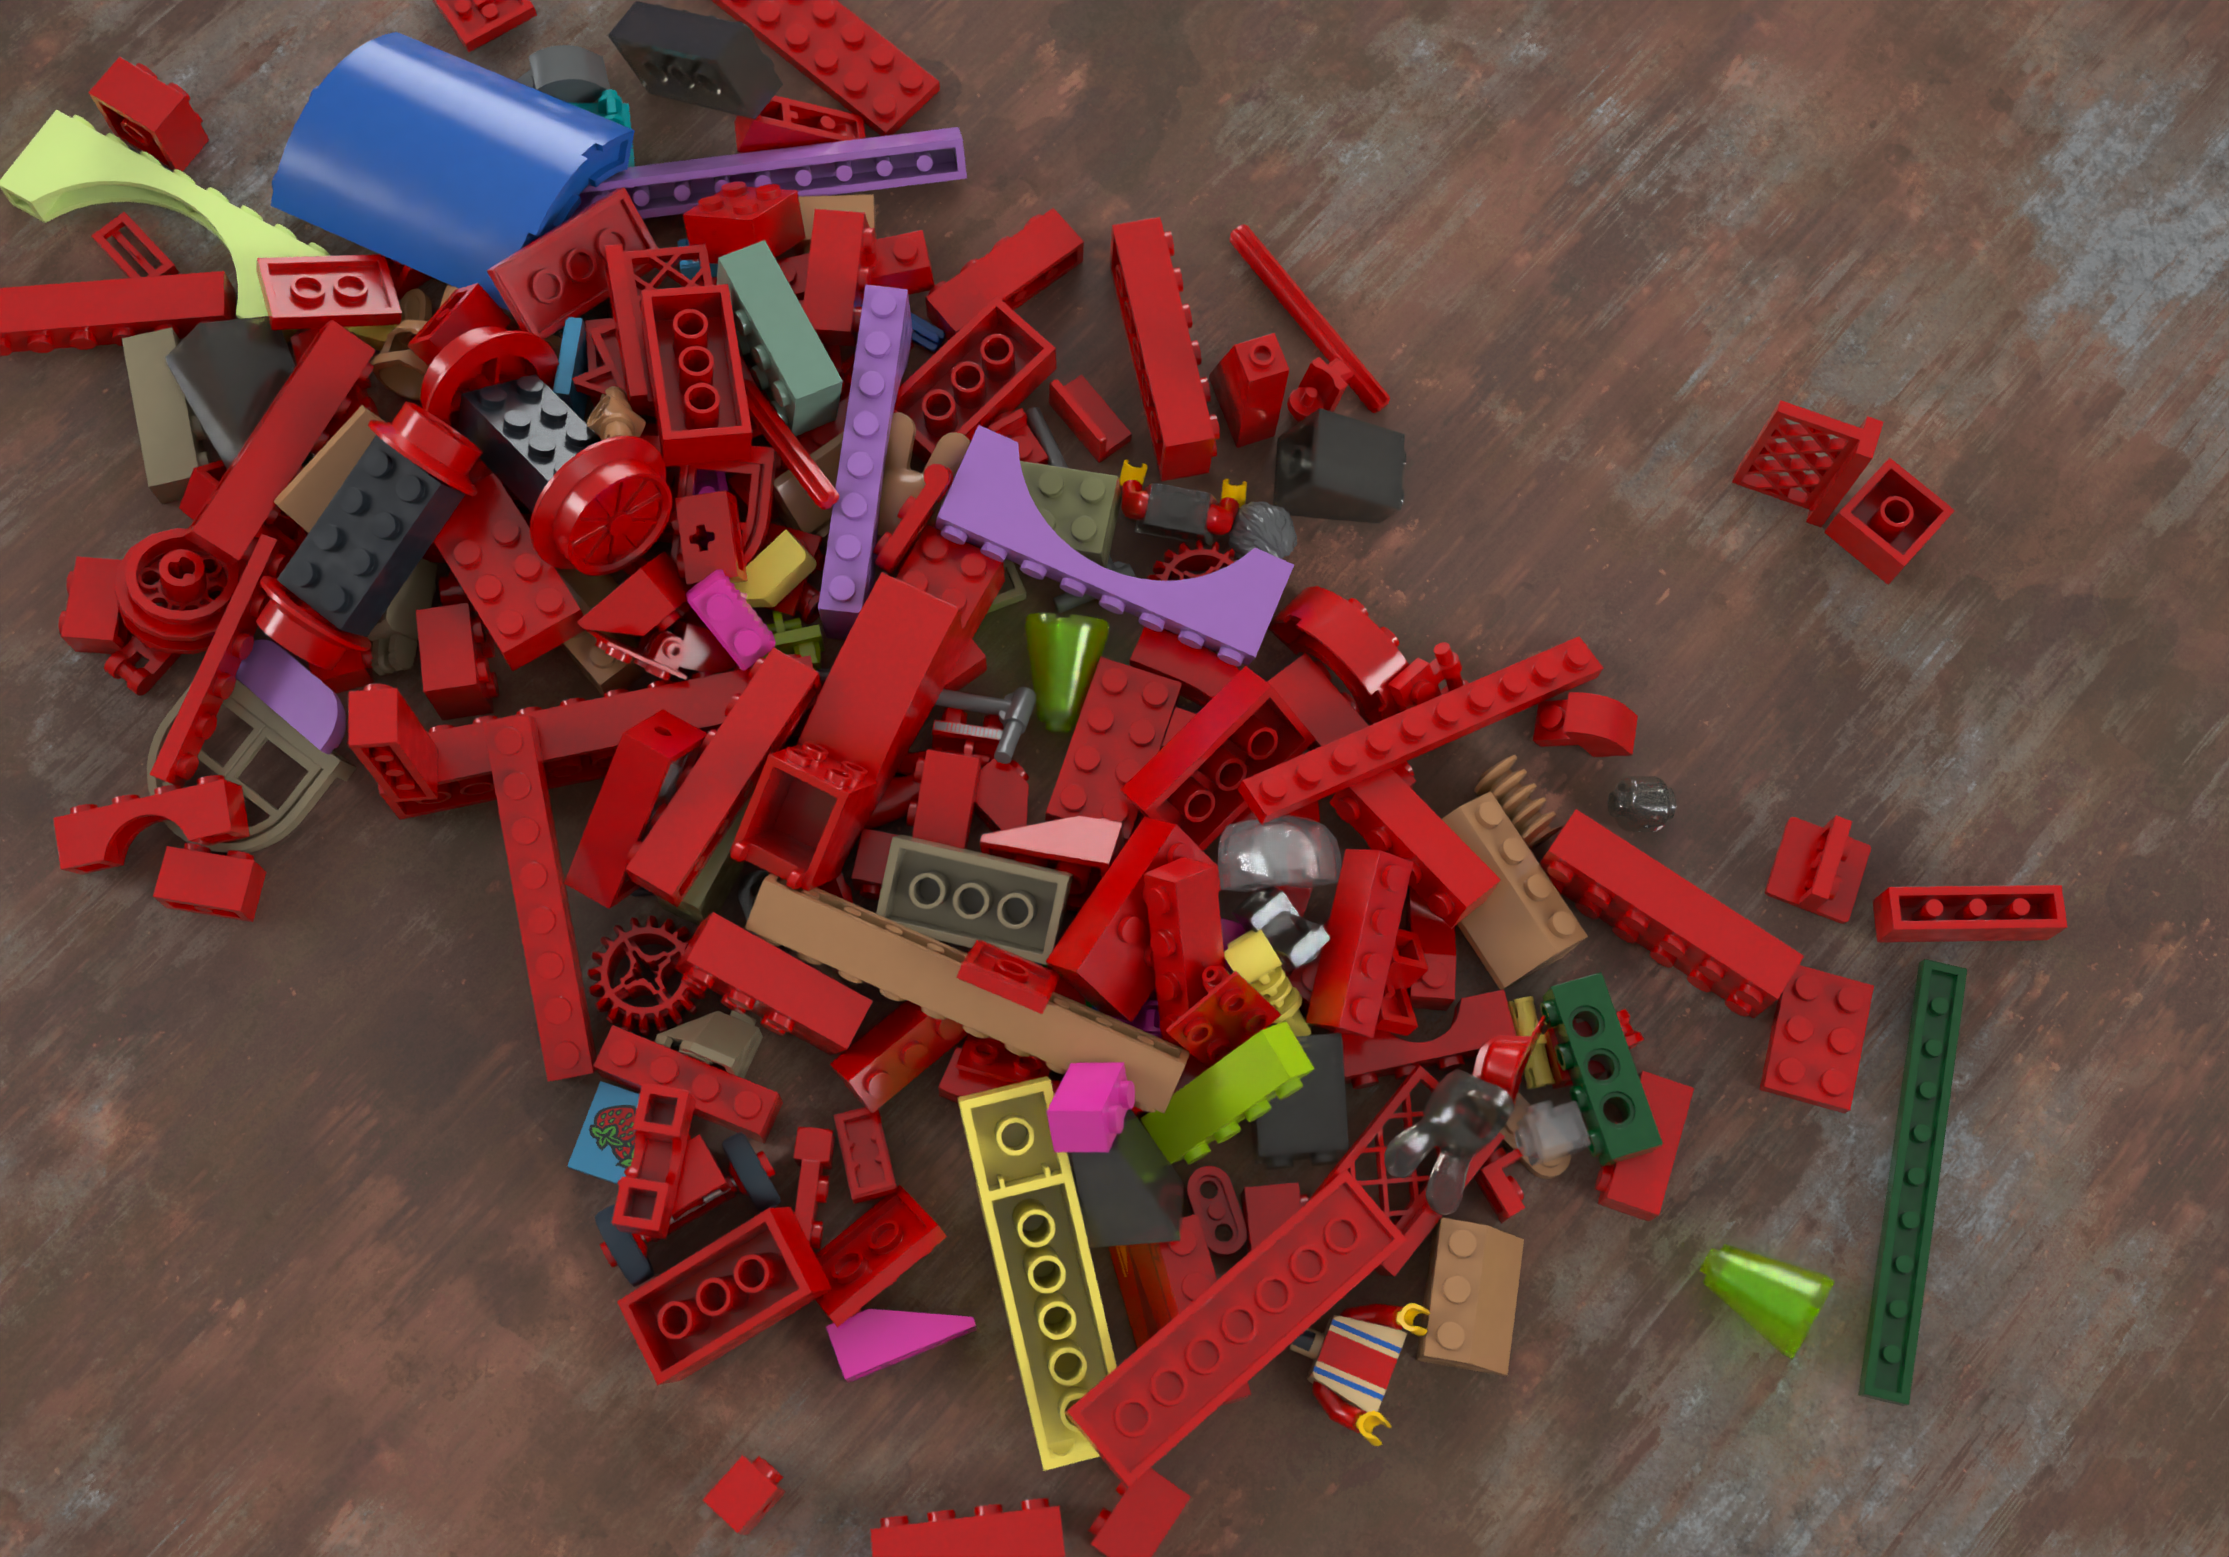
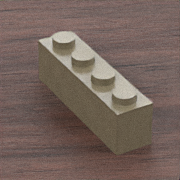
[122,327,213,504]

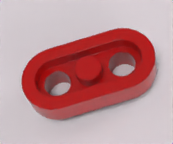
[1186,1166,1247,1257]

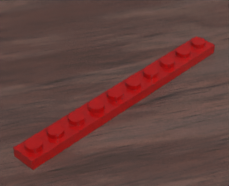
[1238,636,1604,825]

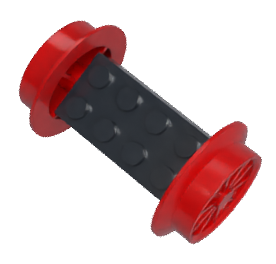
[421,326,672,576]

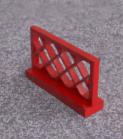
[605,244,713,415]
[1731,400,1884,528]
[1305,1066,1505,1277]

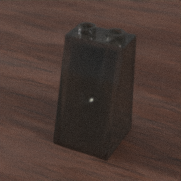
[165,316,315,469]

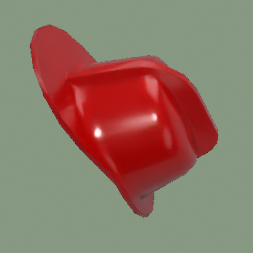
[1471,1015,1546,1119]

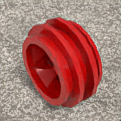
[114,528,247,654]

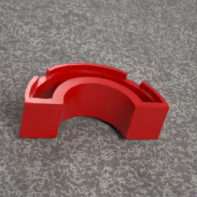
[1268,586,1409,724]

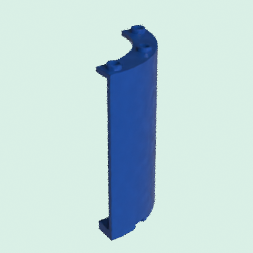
[271,32,635,311]

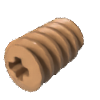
[1474,755,1563,850]

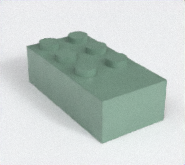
[717,240,843,436]

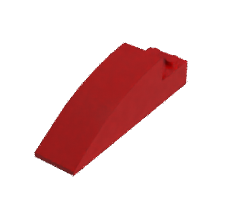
[797,524,1005,859]

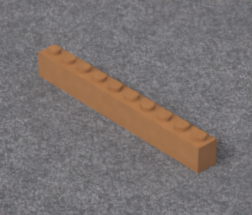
[745,873,1190,1113]

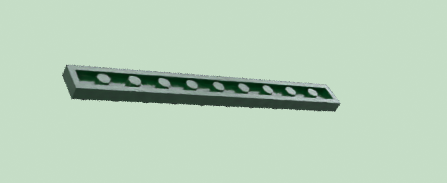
[1858,959,1967,1406]

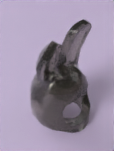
[1384,1069,1515,1215]

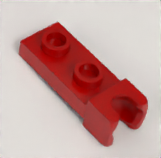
[794,1127,836,1250]

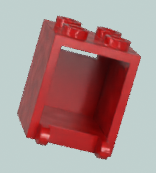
[729,742,878,891]

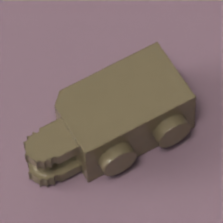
[367,558,437,676]

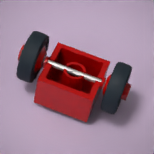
[594,1132,781,1287]

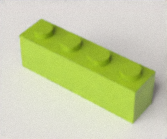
[1140,1022,1315,1165]

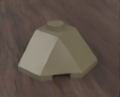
[654,1010,763,1079]

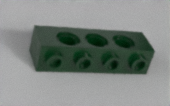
[1540,972,1663,1167]

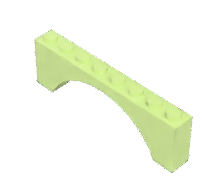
[0,110,330,352]

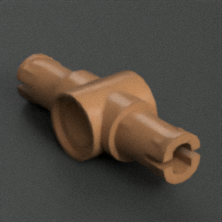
[587,386,646,440]

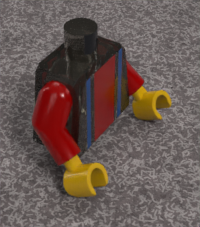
[1119,460,1247,546]

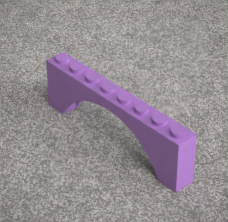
[818,285,913,640]
[935,425,1294,666]

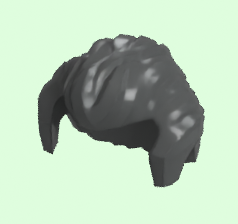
[1228,501,1297,560]

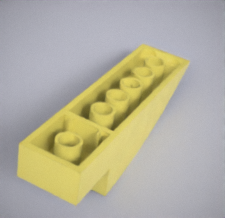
[957,1076,1117,1471]

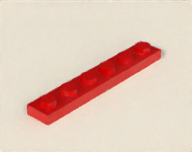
[149,534,292,788]

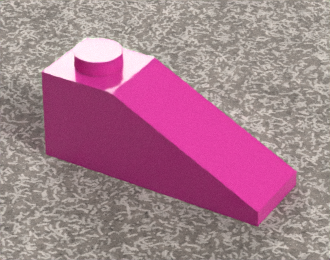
[825,1309,977,1383]

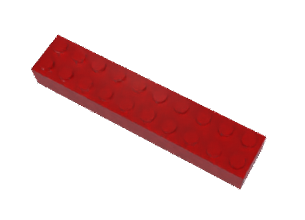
[378,654,819,820]

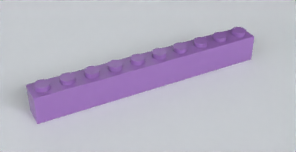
[571,127,967,219]

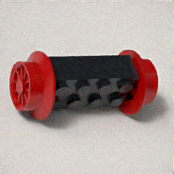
[256,401,483,670]

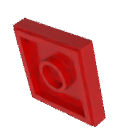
[956,940,1061,1015]

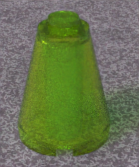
[1025,613,1110,732]
[1699,1244,1835,1360]

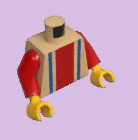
[1289,1303,1430,1447]

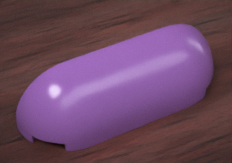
[235,640,346,755]

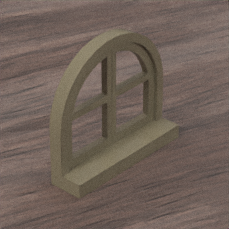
[147,677,357,854]

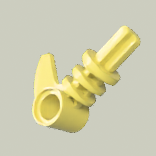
[1224,929,1311,1045]

